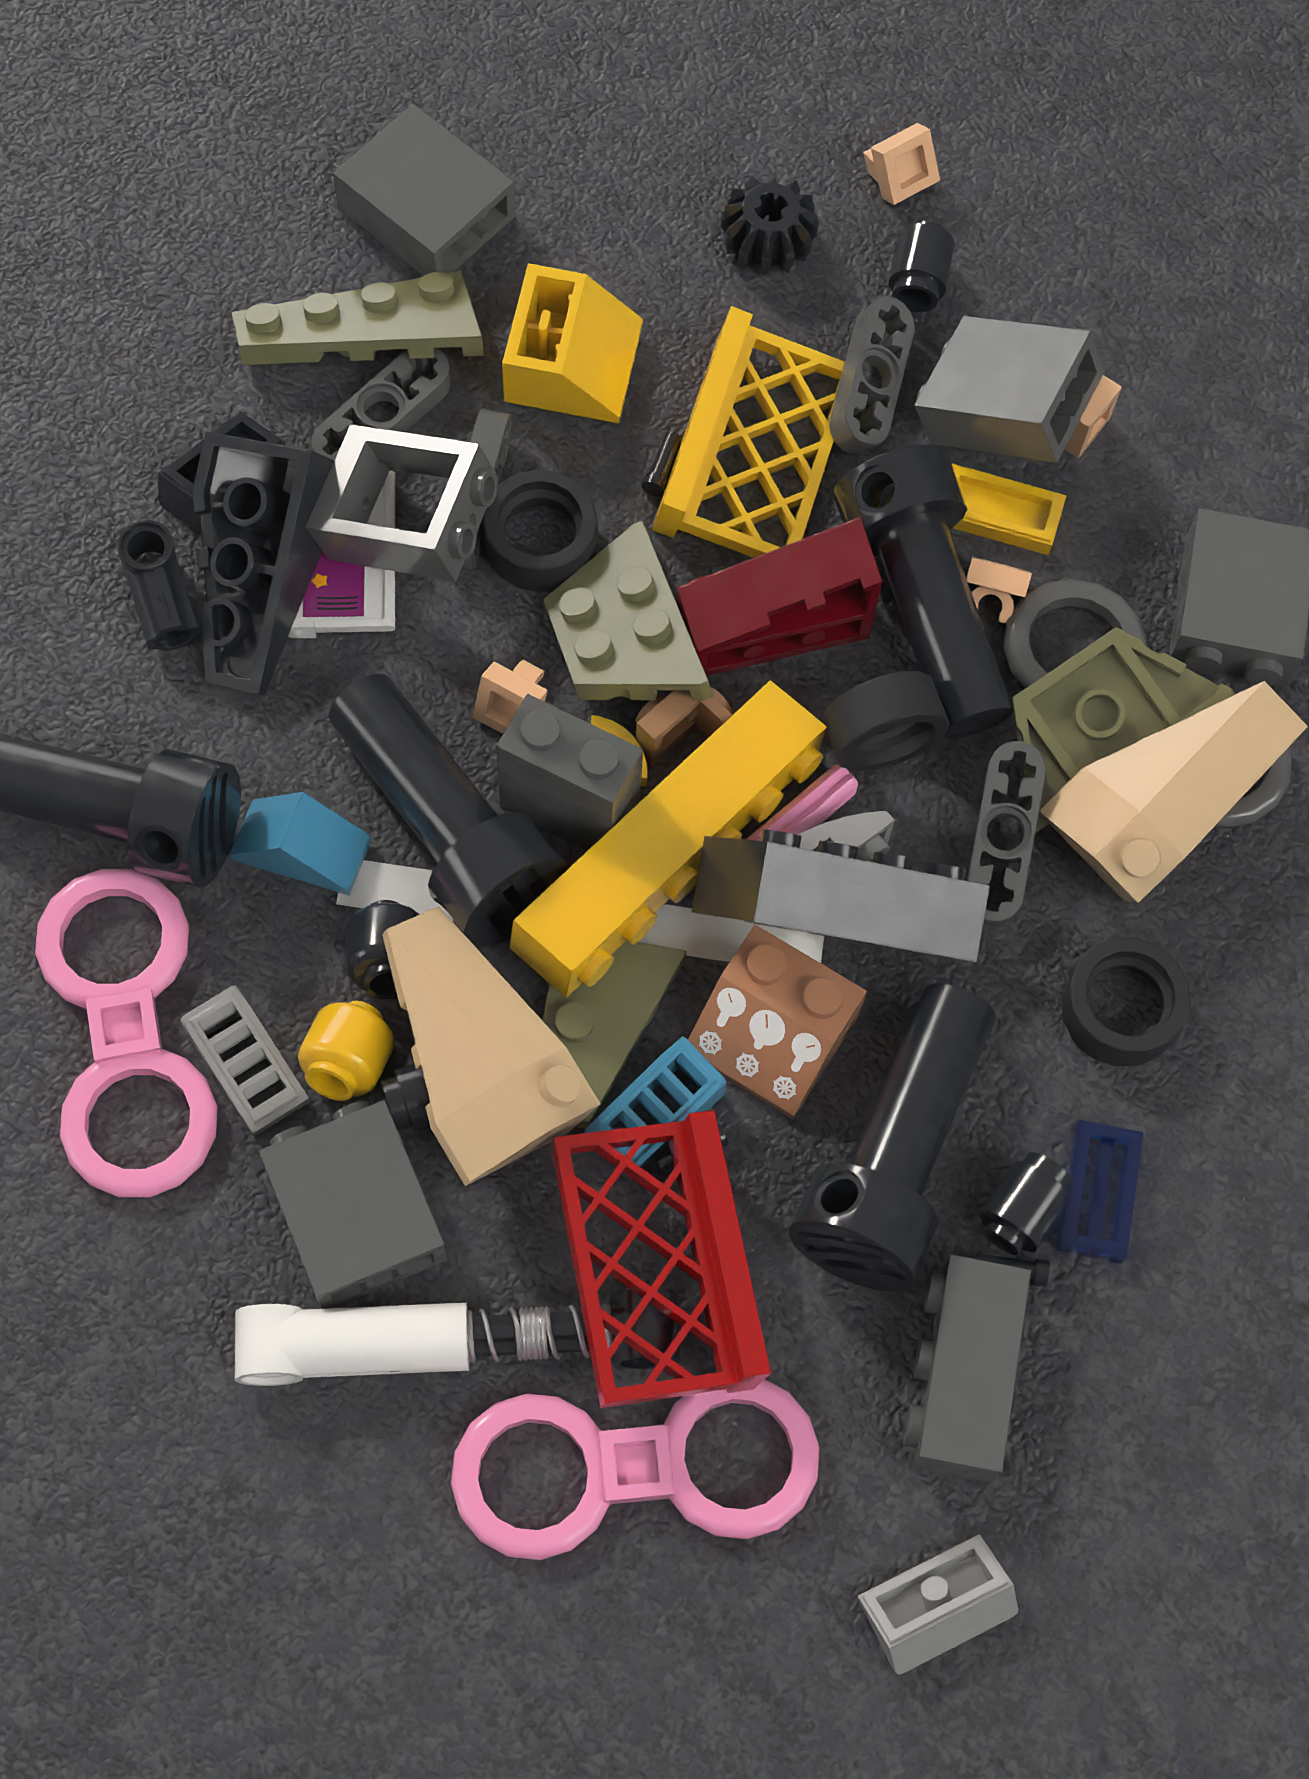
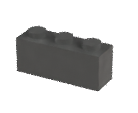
[903,1254,1031,1483]

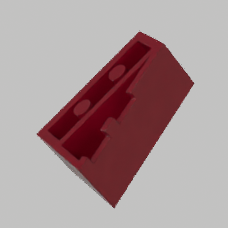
[676,517,882,676]

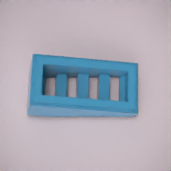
[585,1036,727,1180]

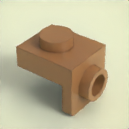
[636,687,733,765]

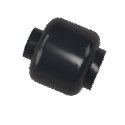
[344,900,420,999]

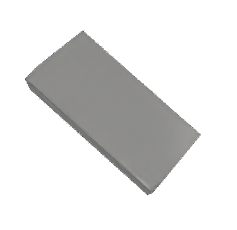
[858,1534,1018,1675]

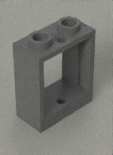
[305,424,499,582]

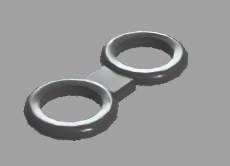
[1003,579,1292,829]

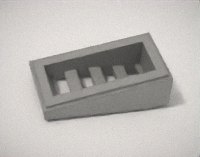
[180,985,310,1137]

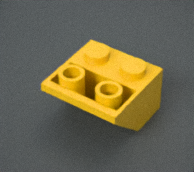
[502,263,643,424]

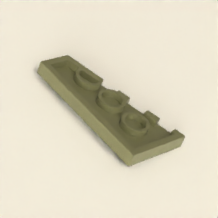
[232,271,484,365]

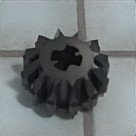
[720,173,819,276]

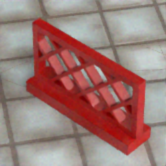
[550,1110,771,1408]

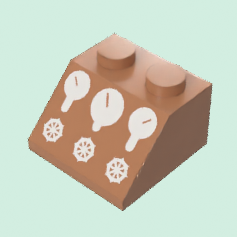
[688,924,867,1119]

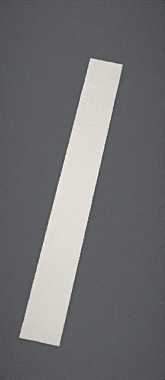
[336,860,824,963]

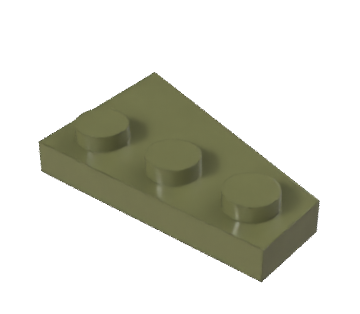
[542,940,687,1129]

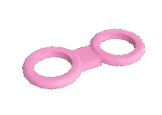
[35,869,218,1197]
[451,1379,820,1560]

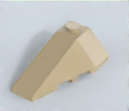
[1039,681,1308,903]
[382,906,601,1186]

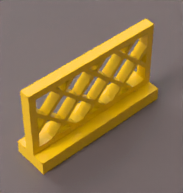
[651,306,845,558]

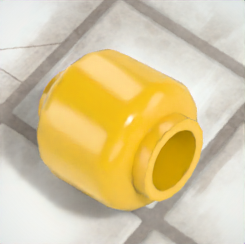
[298,1001,395,1101]

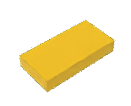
[952,463,1067,556]

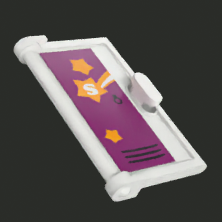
[288,471,395,638]

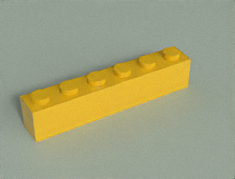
[510,680,827,998]

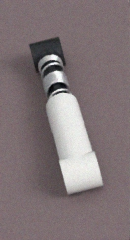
[235,1288,681,1386]

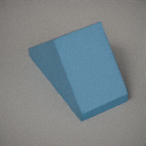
[230,792,372,896]

